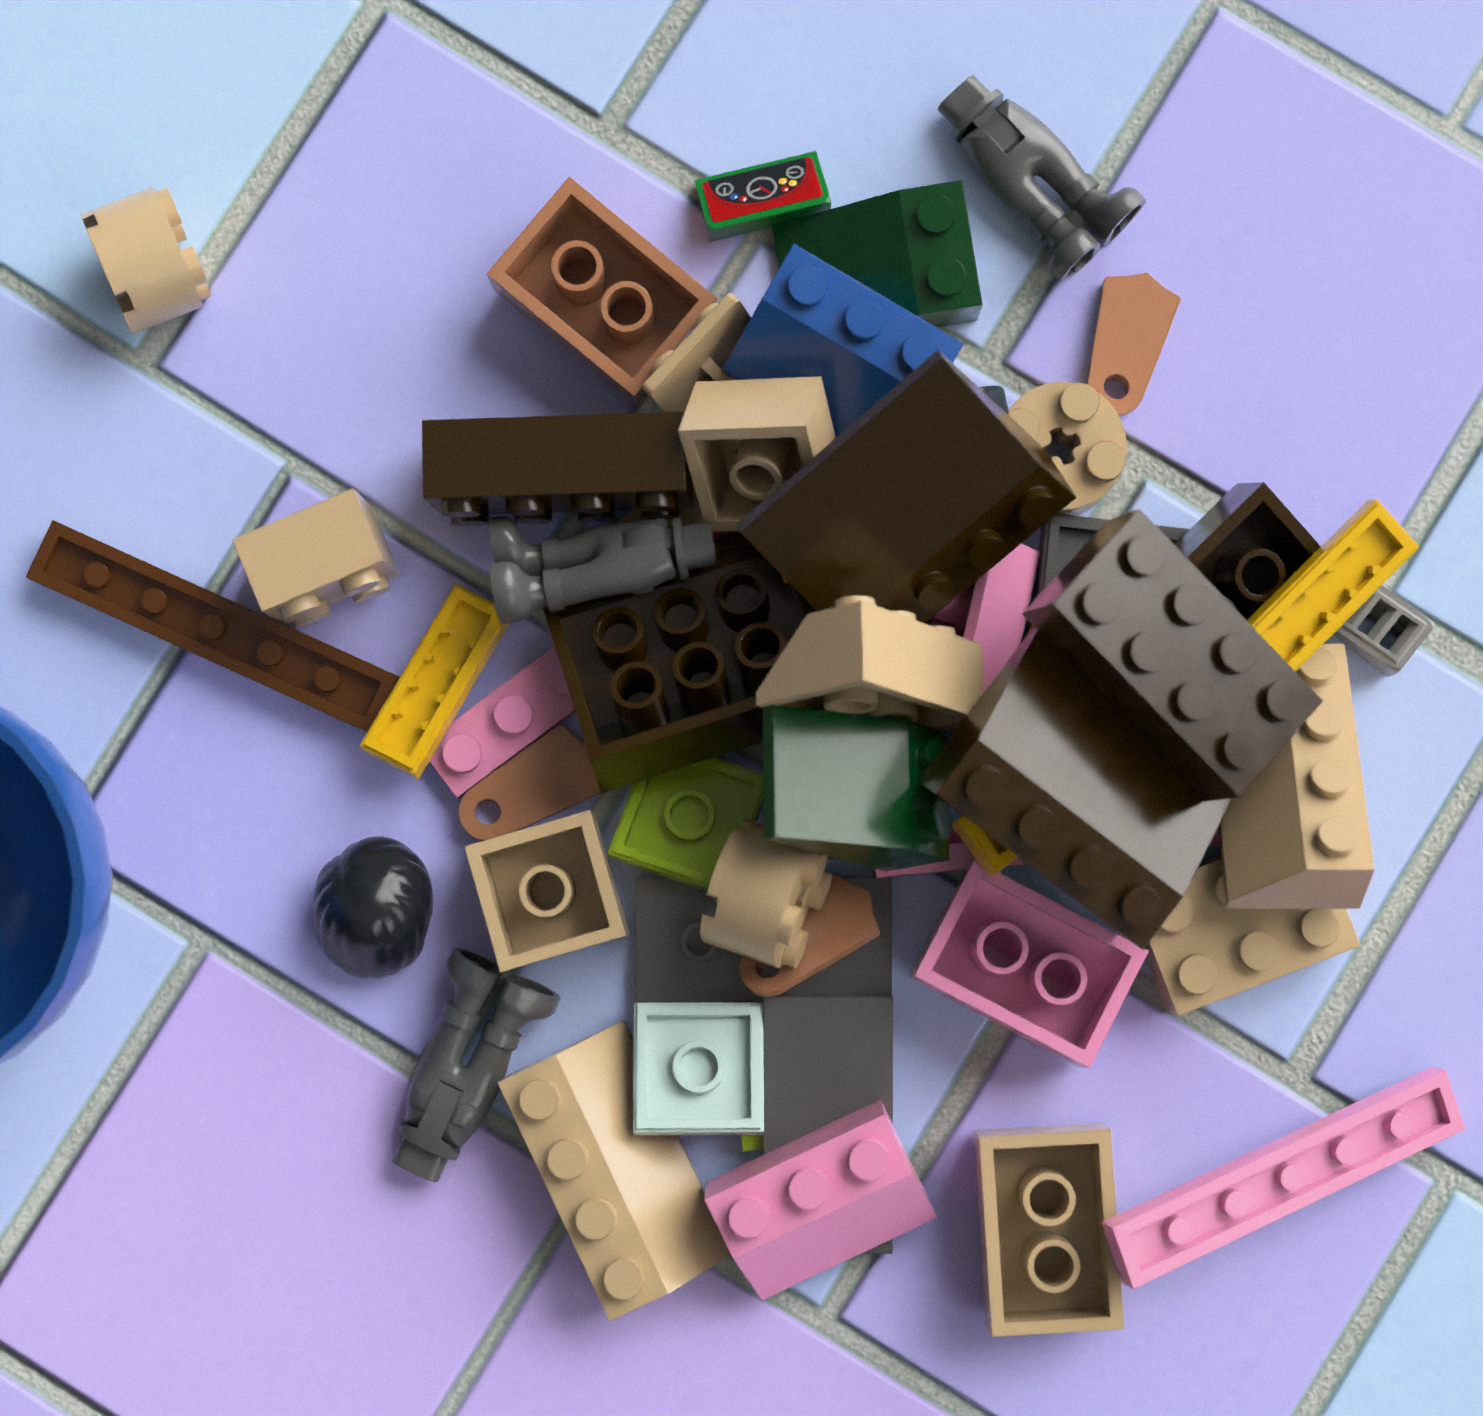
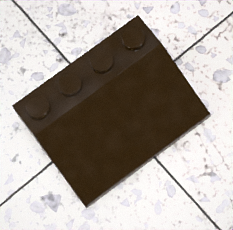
[736,350,1077,623]
[543,533,817,793]
[918,626,1232,950]

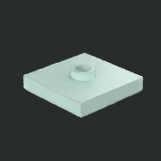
[633,1002,764,1135]

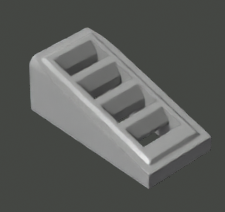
[1333,585,1436,677]

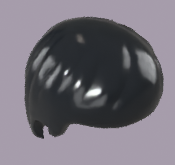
[313,836,433,978]

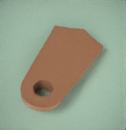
[1087,272,1181,417]
[459,724,601,841]
[739,873,880,997]

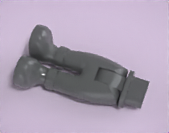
[937,75,1147,282]
[488,516,717,624]
[392,947,561,1182]

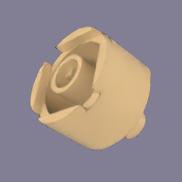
[80,187,212,335]
[1008,382,1127,516]
[700,818,832,968]

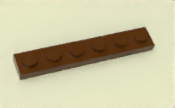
[26,520,400,732]

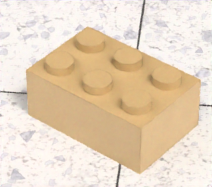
[1144,855,1361,1016]
[973,1122,1124,1337]

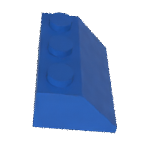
[721,244,964,437]

